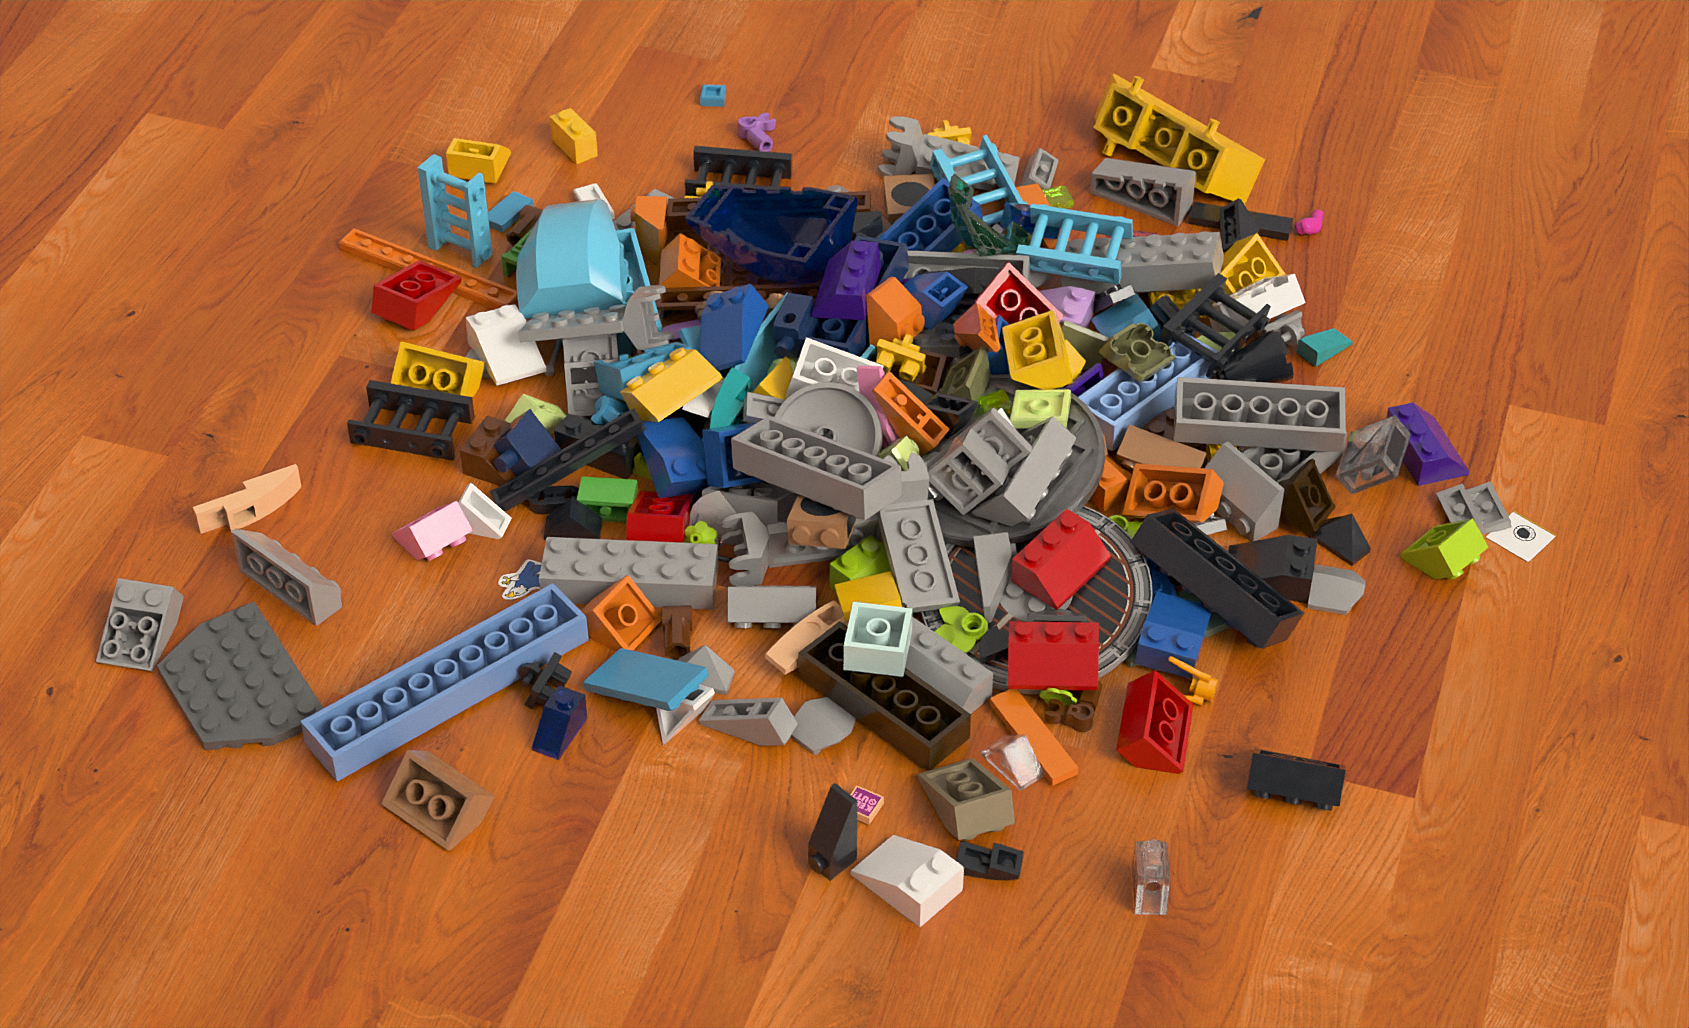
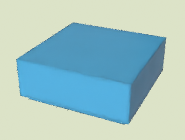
[700,84,726,107]

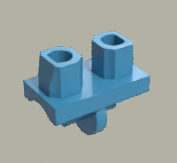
[591,395,630,425]

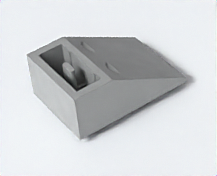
[96,578,184,672]

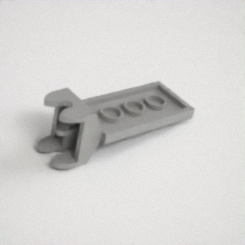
[878,116,1020,191]
[518,285,674,350]
[876,453,960,613]
[721,512,882,585]

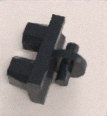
[519,652,572,709]

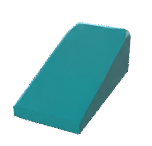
[1297,328,1353,367]

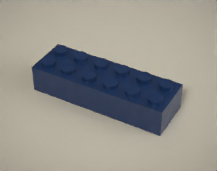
[798,235,909,357]

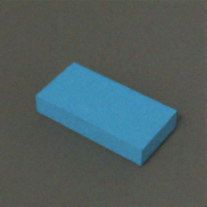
[488,191,534,233]

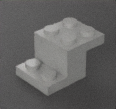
[563,333,622,416]
[927,407,1033,515]

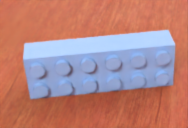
[1078,333,1218,451]

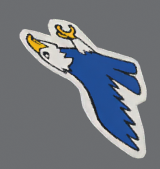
[498,560,542,600]

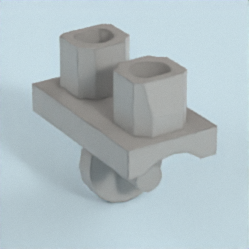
[1256,310,1305,346]

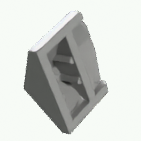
[1307,564,1366,615]
[790,697,856,755]

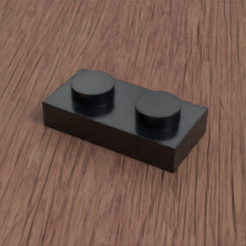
[1094,284,1135,313]

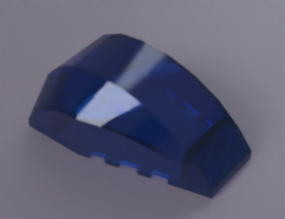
[685,185,858,284]

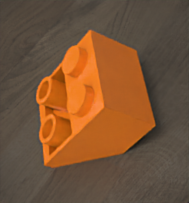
[659,233,721,288]

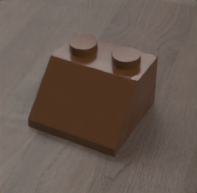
[460,416,517,486]

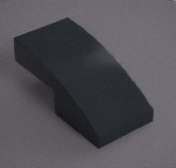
[955,841,1024,880]

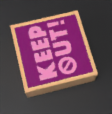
[850,786,884,825]

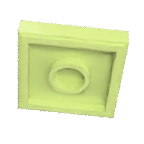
[1010,390,1071,428]

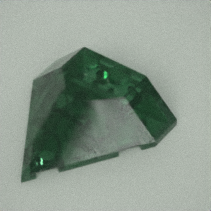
[948,173,1032,257]

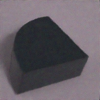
[979,625,1008,664]

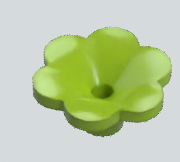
[684,521,717,544]
[1039,688,1077,706]

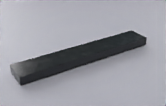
[490,408,647,512]

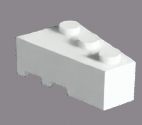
[1209,274,1305,332]

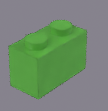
[577,476,638,523]

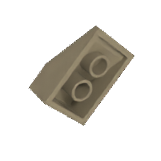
[918,758,1015,840]

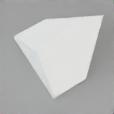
[458,483,512,539]
[656,685,715,745]

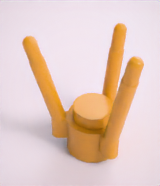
[1168,656,1219,706]

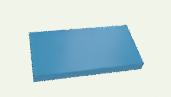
[583,648,709,711]

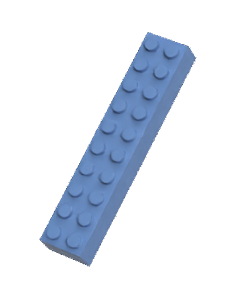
[301,583,589,781]

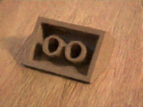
[381,750,495,850]

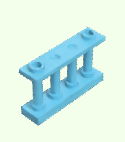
[930,135,1030,243]
[418,154,492,268]
[1016,203,1133,284]

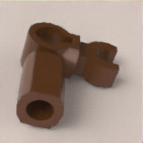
[1045,680,1102,732]

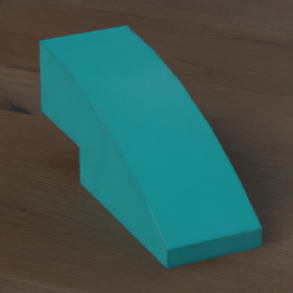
[710,367,752,429]

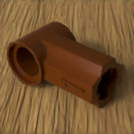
[506,205,543,247]
[662,605,692,660]

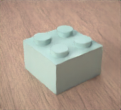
[844,602,912,677]

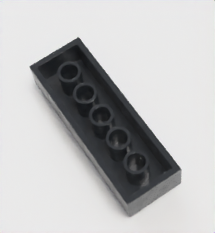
[1130,508,1305,649]

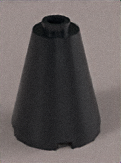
[1215,330,1294,383]

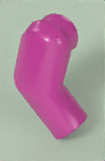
[1295,210,1324,235]

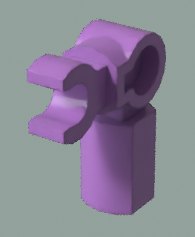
[738,113,776,152]

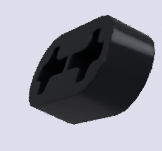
[528,485,579,514]

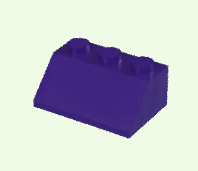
[812,241,881,320]
[1384,403,1469,486]

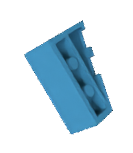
[594,342,691,402]

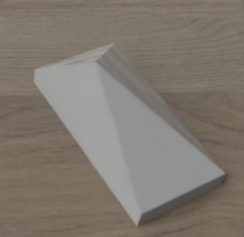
[677,645,735,695]

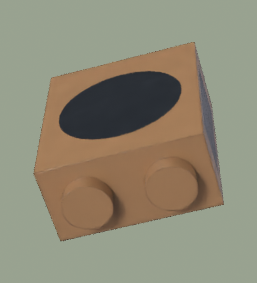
[883,174,935,225]
[787,494,858,549]

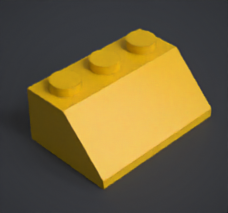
[1213,233,1285,304]
[1002,310,1073,390]
[391,341,485,398]
[620,347,723,422]

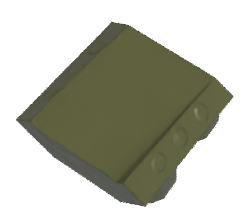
[1098,323,1176,382]

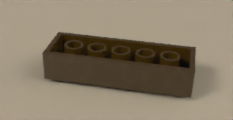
[798,621,971,771]

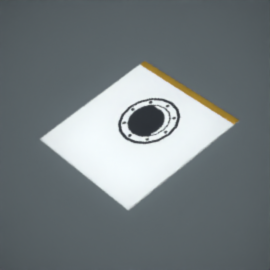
[1486,511,1557,562]

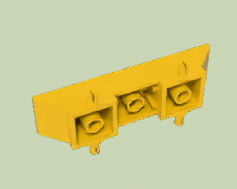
[1093,74,1265,204]

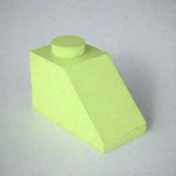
[505,394,566,435]
[877,436,921,471]

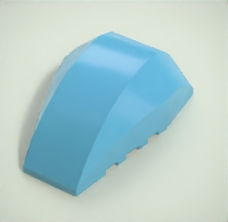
[516,199,628,319]

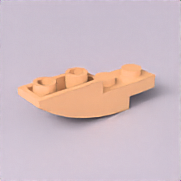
[193,464,301,534]
[765,600,849,674]

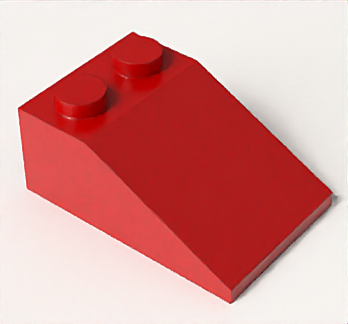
[371,260,462,331]
[974,262,1064,324]
[626,490,695,543]

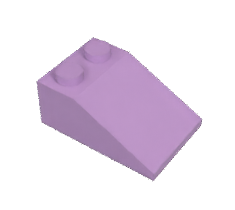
[1039,286,1095,328]

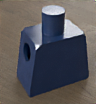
[773,293,814,359]
[494,409,561,476]

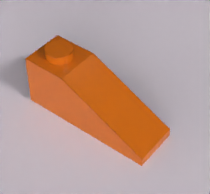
[953,302,1000,352]
[872,371,950,457]

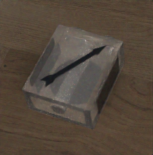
[1336,415,1411,495]

